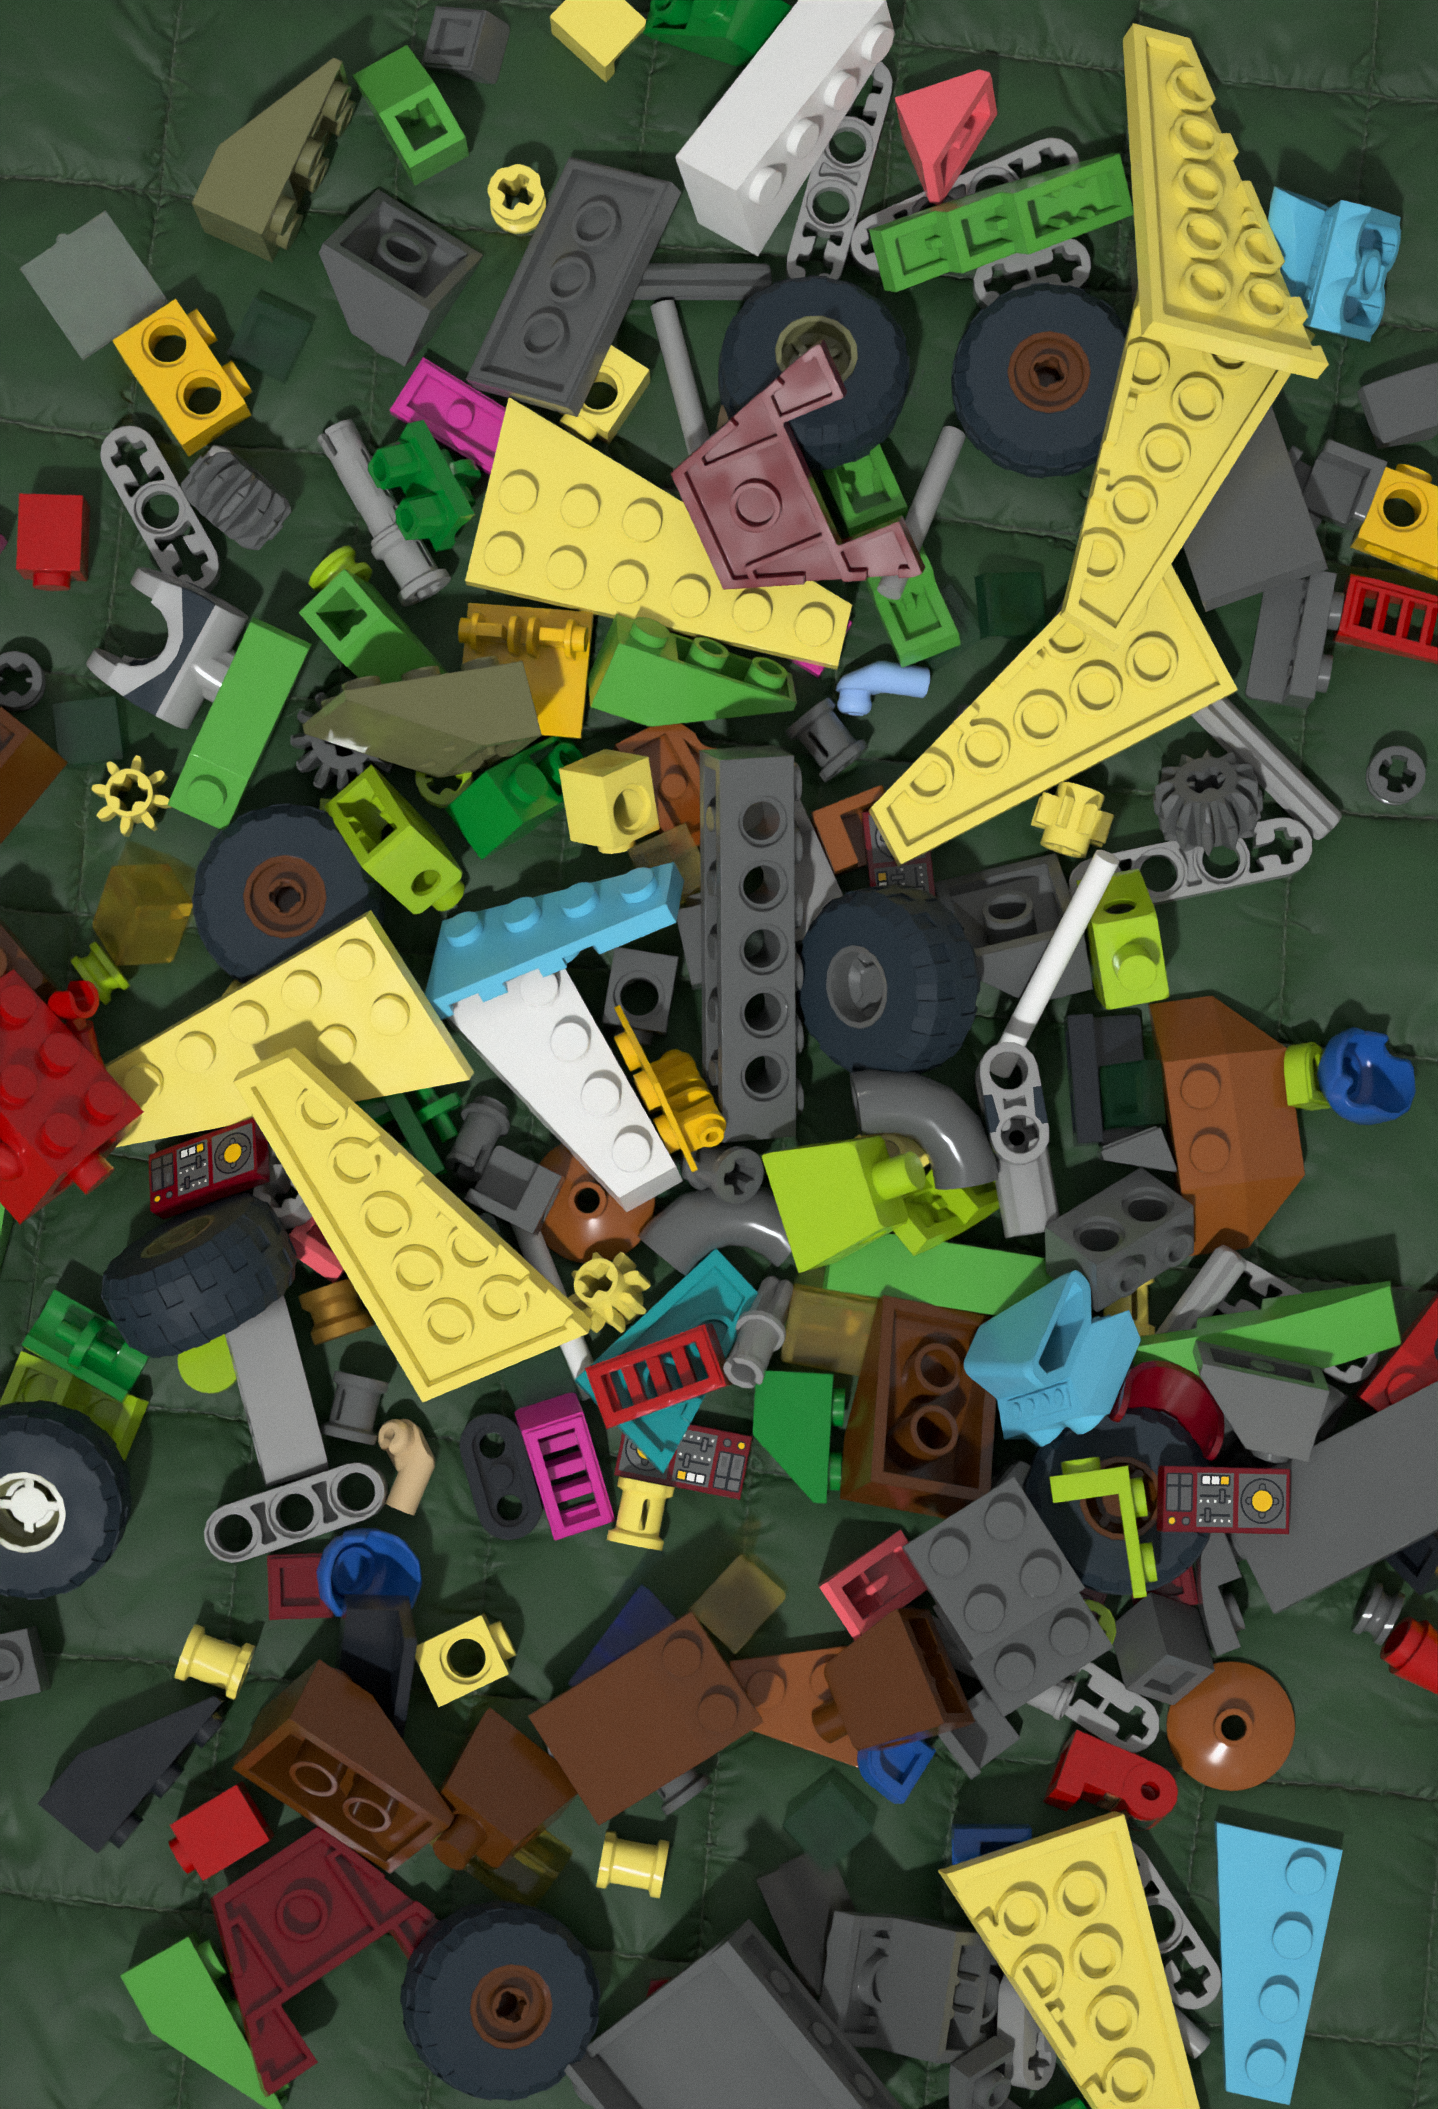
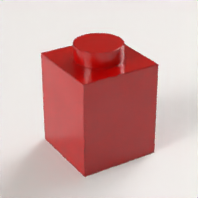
[16,493,91,591]
[168,1781,275,1881]

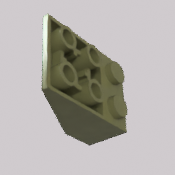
[192,58,356,263]
[302,656,542,778]

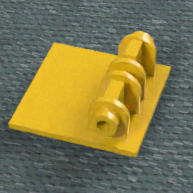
[458,603,594,739]
[614,1005,726,1172]

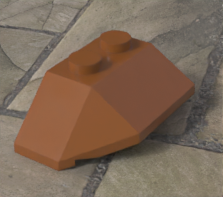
[1148,996,1305,1256]

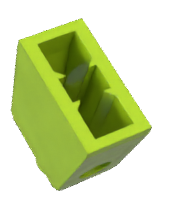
[324,764,465,914]
[1076,868,1169,1009]
[762,1135,926,1273]

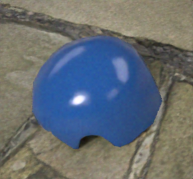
[1317,1027,1416,1125]
[316,1528,422,1617]

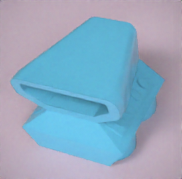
[1268,186,1401,342]
[964,1270,1141,1447]

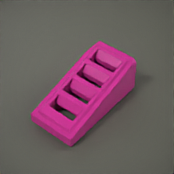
[515,1392,615,1541]

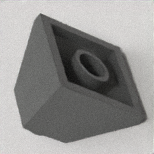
[319,189,484,367]
[934,853,1093,1000]

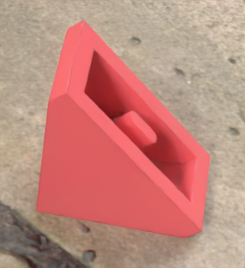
[895,69,997,205]
[818,1529,927,1641]

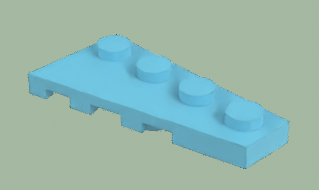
[425,862,684,1020]
[1214,1821,1343,2105]

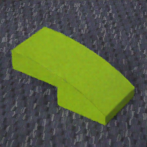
[893,1169,1000,1256]
[0,1351,149,1461]

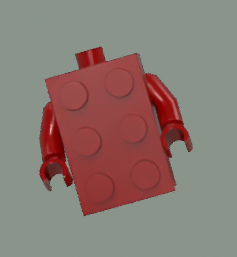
[0,969,144,1224]

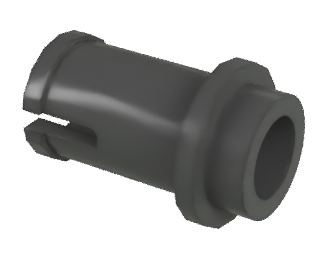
[444,1096,510,1182]

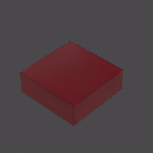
[267,1553,335,1620]

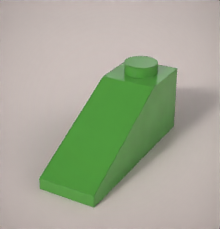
[168,617,312,830]

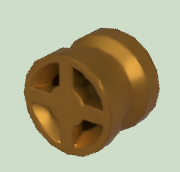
[298,1279,375,1345]

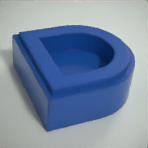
[857,1739,936,1804]

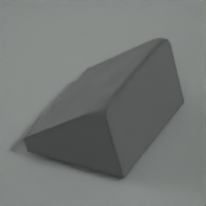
[421,6,510,84]
[1096,1126,1177,1172]

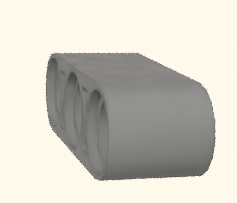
[225,1295,329,1488]
[204,1462,389,1563]

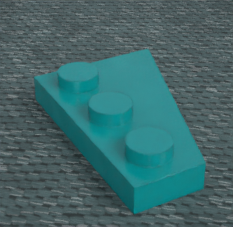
[575,1249,759,1475]

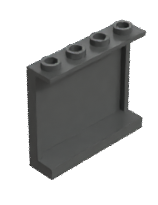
[564,1919,903,2109]

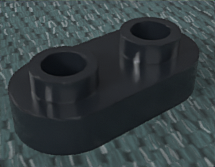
[459,1414,542,1540]

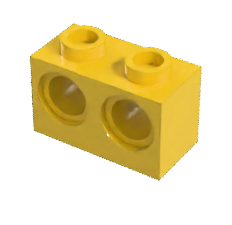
[112,299,252,457]
[1350,464,1438,581]

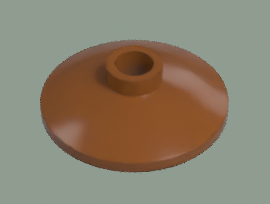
[539,1143,656,1263]
[1166,1661,1295,1791]

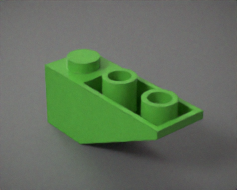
[588,614,797,727]
[120,1931,291,2109]

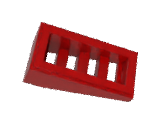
[1332,573,1438,664]
[585,1323,733,1429]

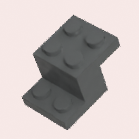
[902,1477,1113,1718]
[818,1911,1004,2063]

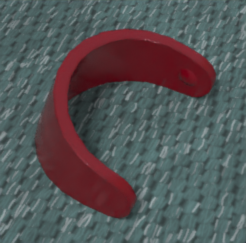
[1109,1360,1225,1461]

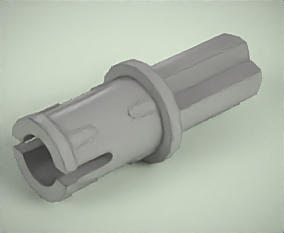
[723,1276,795,1388]

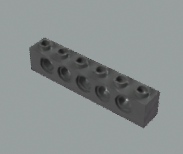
[699,745,804,1143]

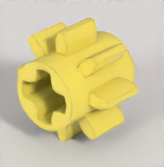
[91,755,171,837]
[1031,782,1114,858]
[568,1252,651,1333]

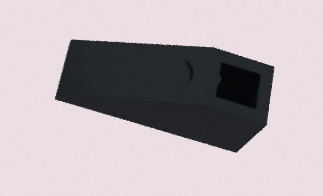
[37,1693,228,1853]

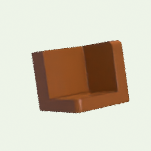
[810,785,885,878]

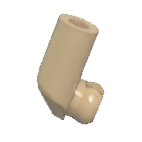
[378,1419,436,1516]

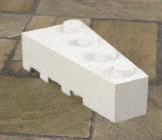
[675,0,895,256]
[446,969,683,1212]

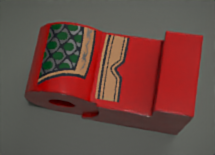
[1043,1730,1178,1831]

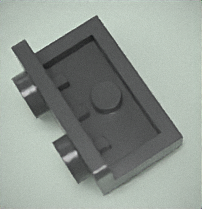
[1245,571,1344,709]

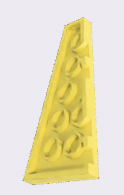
[1123,23,1329,379]
[1060,289,1316,651]
[465,397,852,670]
[868,565,1238,867]
[105,910,474,1147]
[233,1047,593,1402]
[938,1811,1200,2109]

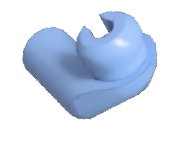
[835,661,930,716]

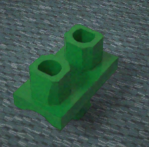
[368,420,481,552]
[355,1087,463,1178]
[21,1289,150,1404]

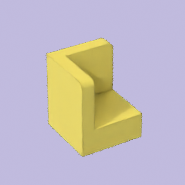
[550,0,646,82]

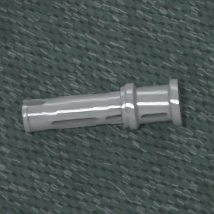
[317,419,451,607]

